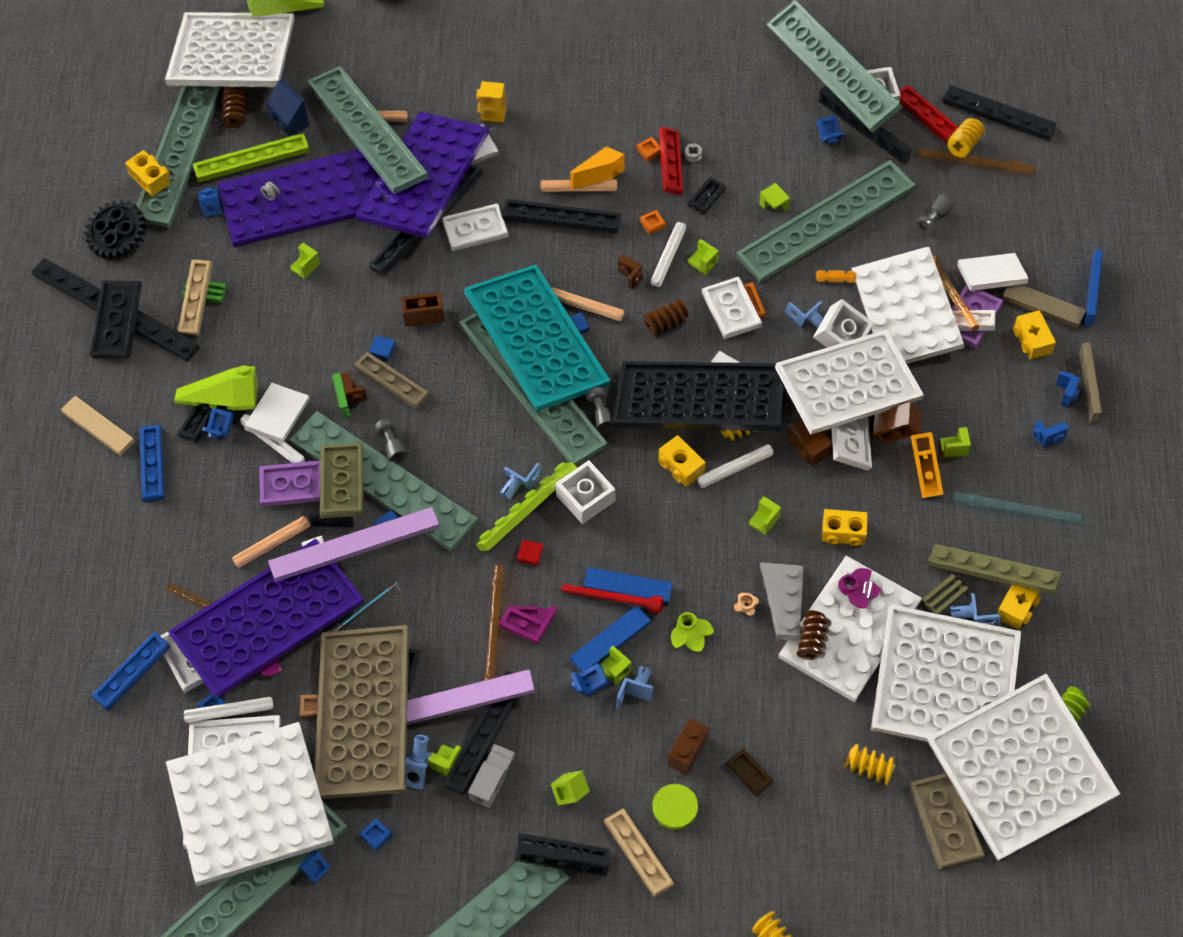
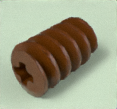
[222,86,247,128]
[643,299,689,337]
[797,610,832,660]

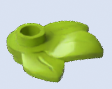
[671,612,714,652]

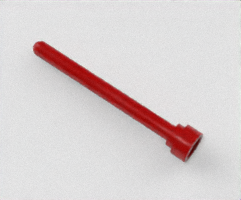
[561,584,664,614]

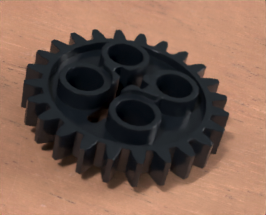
[84,199,148,260]

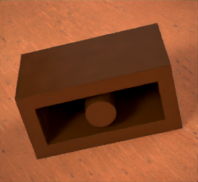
[401,292,445,327]
[873,402,922,443]
[787,418,833,467]
[668,718,709,775]

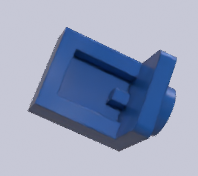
[816,115,844,144]
[198,187,222,217]
[1056,371,1080,408]
[203,408,234,439]
[1033,420,1069,448]
[571,663,610,697]

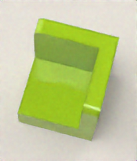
[759,183,790,211]
[688,239,719,275]
[290,243,320,279]
[940,427,971,458]
[749,496,781,535]
[601,646,632,685]
[428,745,462,776]
[551,771,589,805]

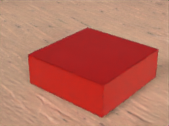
[517,540,544,566]

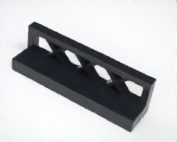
[514,833,611,877]

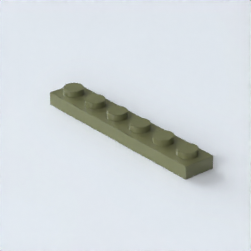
[928,544,1062,595]

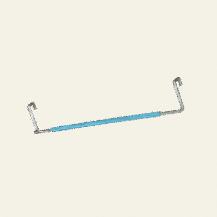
[334,582,401,631]

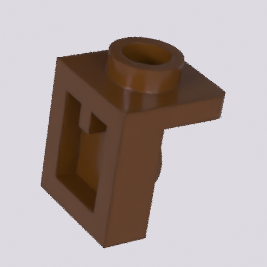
[618,255,643,289]
[341,372,367,404]

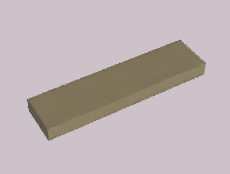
[1002,285,1086,329]
[1079,343,1102,424]
[354,352,430,410]

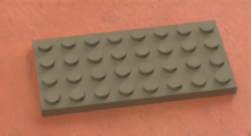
[315,625,409,799]

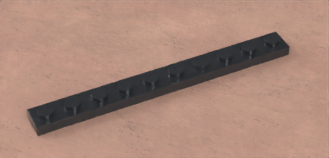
[31,258,200,362]

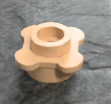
[734,593,759,616]

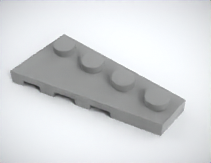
[760,562,803,641]

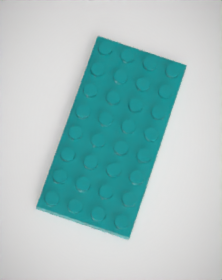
[464,264,610,412]

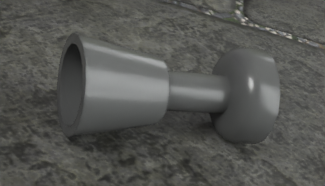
[915,194,954,235]
[585,387,614,432]
[374,418,408,463]

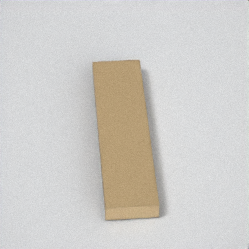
[178,260,212,337]
[61,396,135,456]
[604,808,674,898]

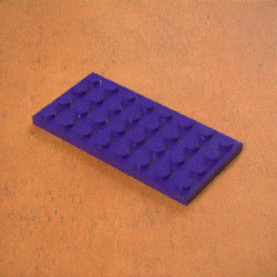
[355,112,489,238]
[217,149,377,247]
[168,538,364,699]

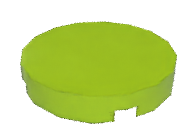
[652,784,698,830]

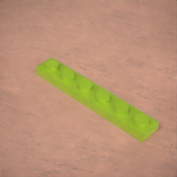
[193,133,310,183]
[476,462,577,551]

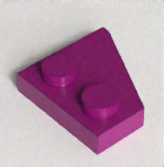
[499,606,558,645]

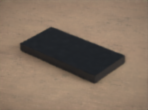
[89,280,142,359]

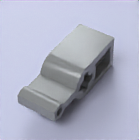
[468,744,515,808]

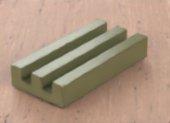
[921,574,968,614]

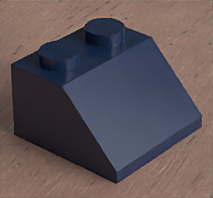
[266,79,309,137]

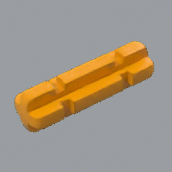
[816,270,856,283]

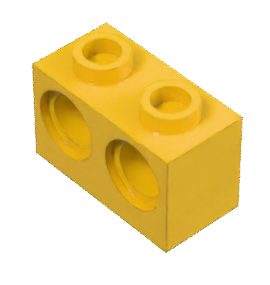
[476,81,506,123]
[125,150,171,197]
[822,509,867,546]

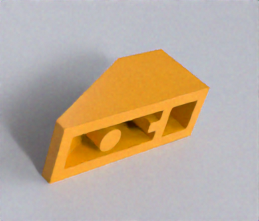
[570,147,625,190]
[910,432,943,498]

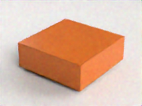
[636,137,661,162]
[640,210,666,235]

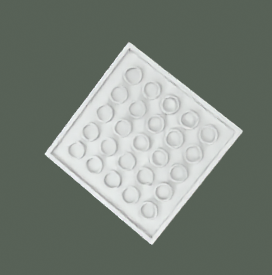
[165,12,294,87]
[871,604,1021,742]
[927,674,1120,861]
[166,722,334,886]

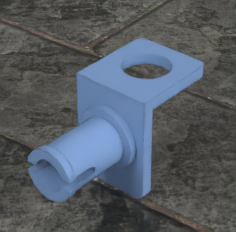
[785,301,824,328]
[499,462,543,500]
[950,593,1001,626]
[616,666,653,710]
[406,735,431,790]

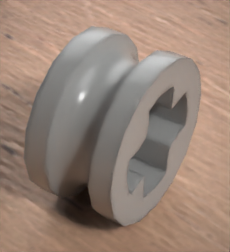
[685,143,702,163]
[260,181,280,201]

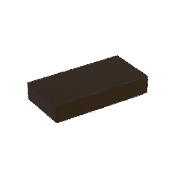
[726,748,774,797]

